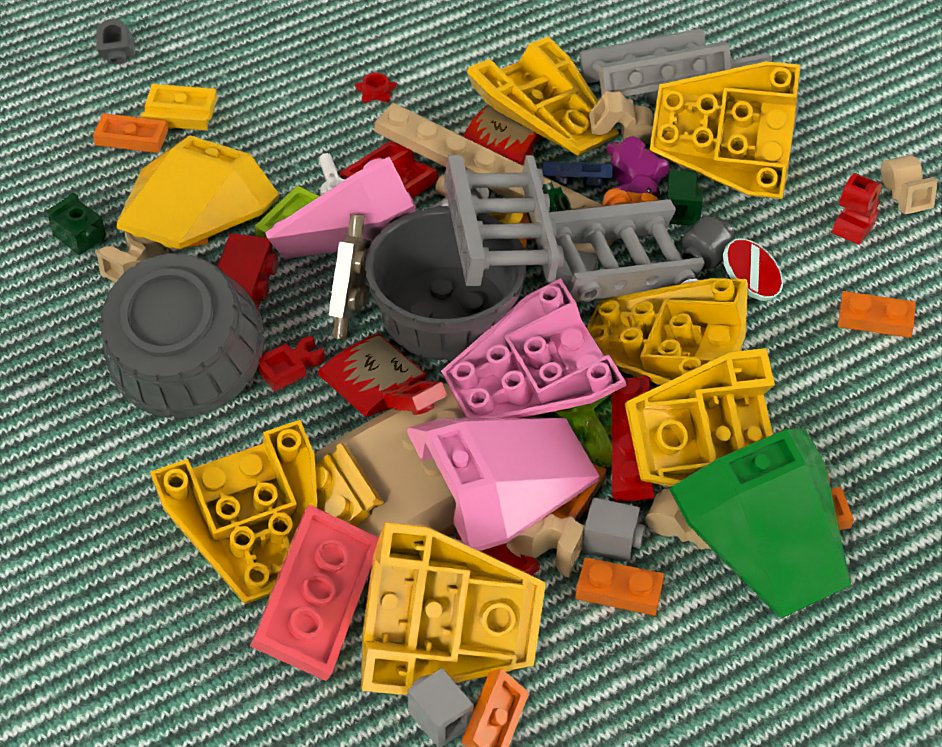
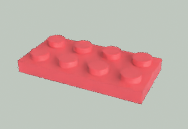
[250,505,379,681]

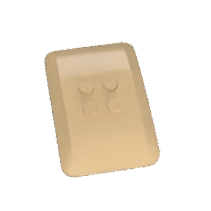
[314,383,544,537]

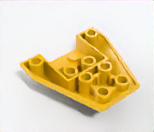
[650,61,800,199]
[117,135,279,250]
[587,278,748,385]
[150,420,318,604]

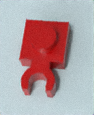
[257,336,325,392]
[382,381,447,415]

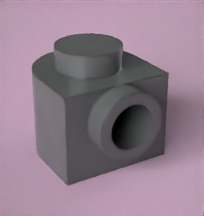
[96,19,135,65]

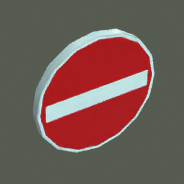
[723,238,783,301]

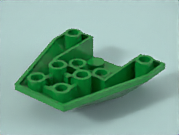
[669,428,851,619]

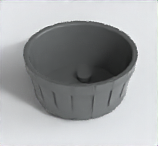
[365,207,527,360]
[100,253,264,418]

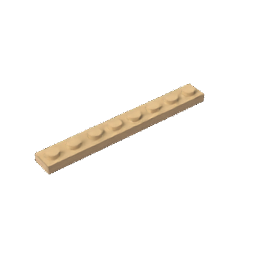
[374,103,616,248]

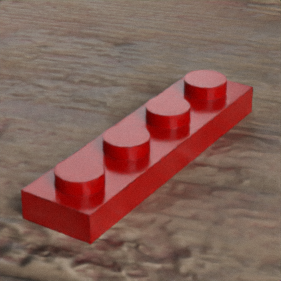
[611,376,655,503]

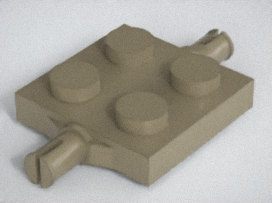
[329,214,371,340]

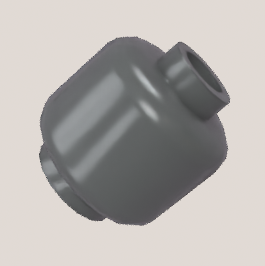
[682,216,734,269]

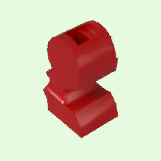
[831,173,882,245]

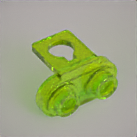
[567,404,613,468]

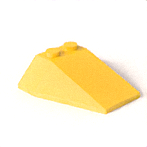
[467,36,619,156]
[625,348,775,487]
[361,521,546,695]

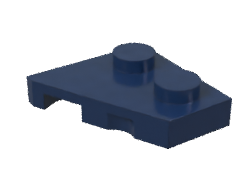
[542,162,612,186]

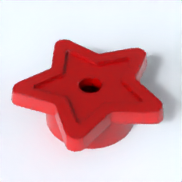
[355,73,397,103]

